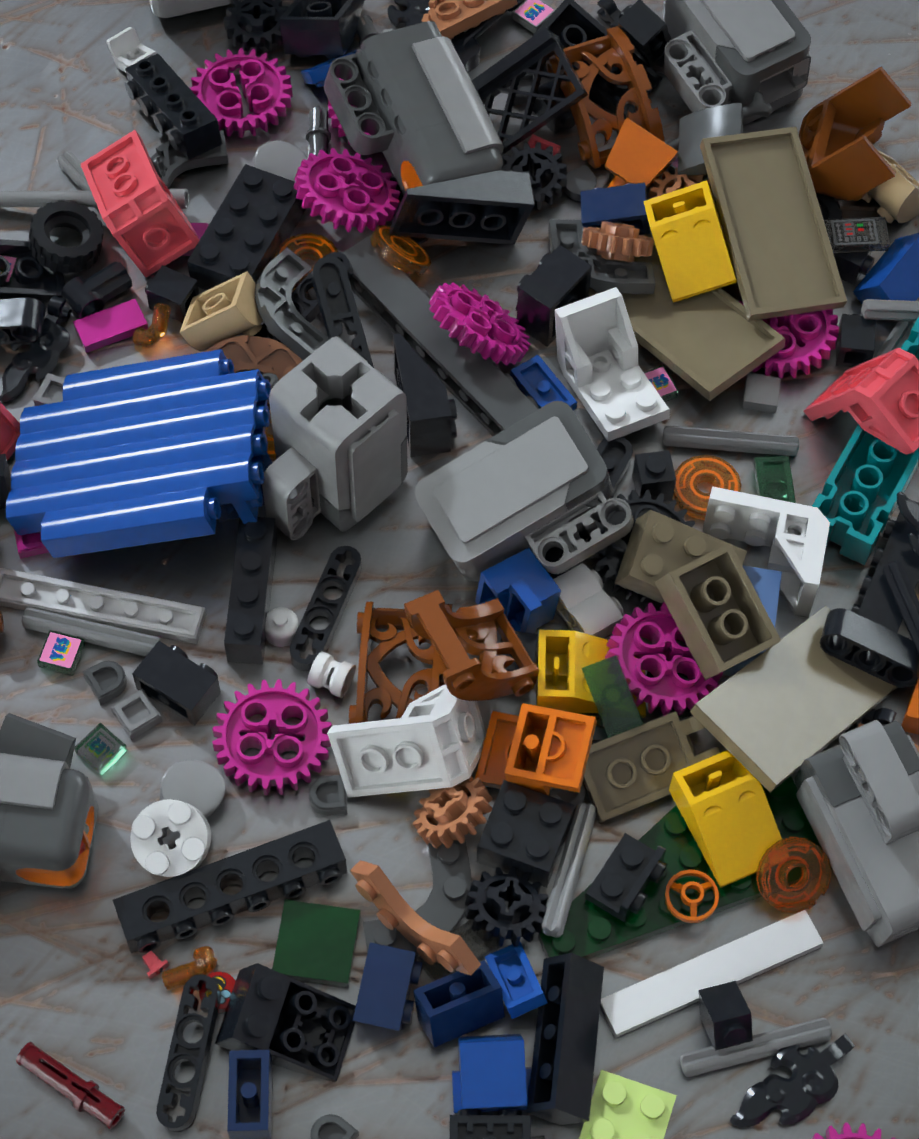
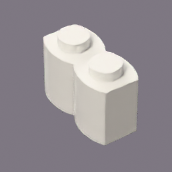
[553,563,624,638]

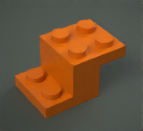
[475,703,597,796]

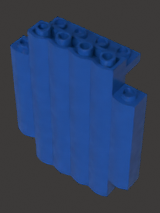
[6,349,271,558]

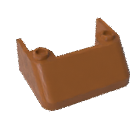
[799,66,912,201]

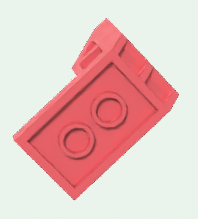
[80,130,200,278]
[803,348,919,455]

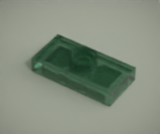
[753,456,796,503]
[582,654,644,738]

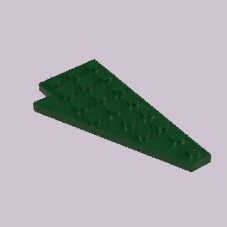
[538,776,832,959]

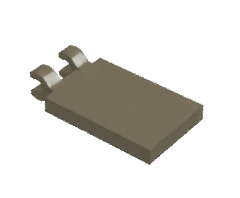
[583,711,720,822]

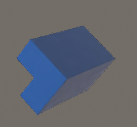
[853,233,919,304]

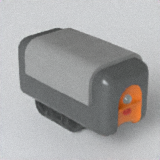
[323,21,504,196]
[0,753,98,889]

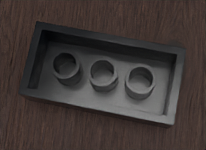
[187,164,306,290]

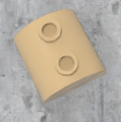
[862,150,919,224]
[180,271,263,351]

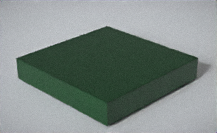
[272,900,361,987]

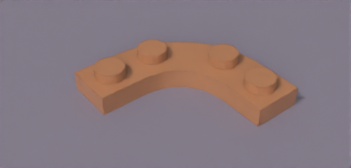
[204,335,302,380]
[350,860,481,976]

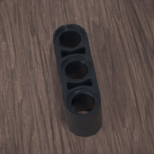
[0,298,46,345]
[820,608,919,688]

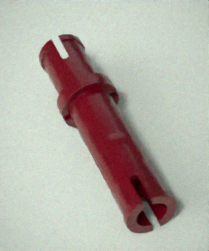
[16,1042,125,1129]

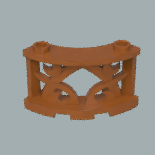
[546,26,665,169]
[404,590,539,701]
[349,601,453,724]

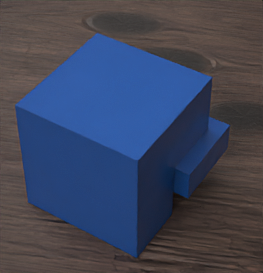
[475,548,561,633]
[452,1034,532,1113]

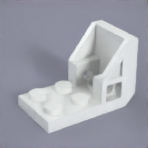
[554,287,670,442]
[702,486,830,617]
[327,684,486,798]

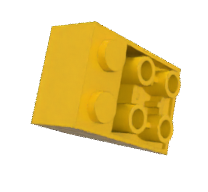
[643,180,737,303]
[536,629,646,718]
[669,750,788,888]

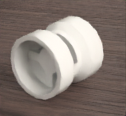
[307,651,356,698]

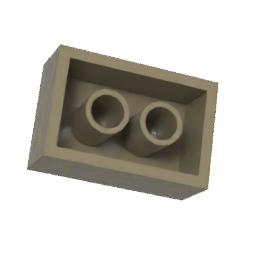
[615,510,747,603]
[655,543,782,680]

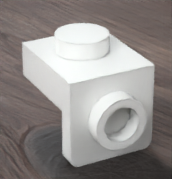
[106,27,156,73]

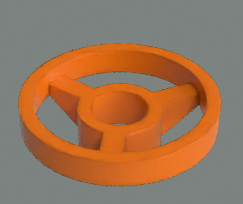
[665,869,719,923]

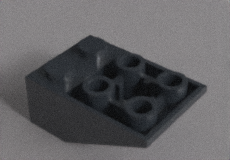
[215,963,356,1082]

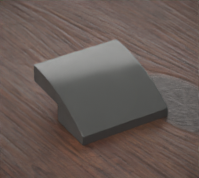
[678,103,743,176]
[0,713,76,769]

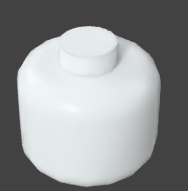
[265,607,299,647]

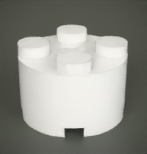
[130,799,211,877]

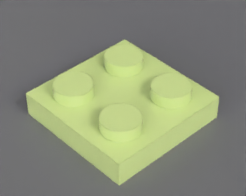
[579,1070,677,1139]

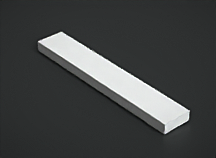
[0,568,206,644]
[600,909,823,1038]

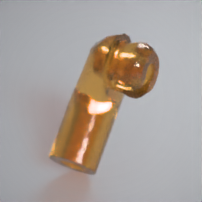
[132,303,171,349]
[162,946,218,990]

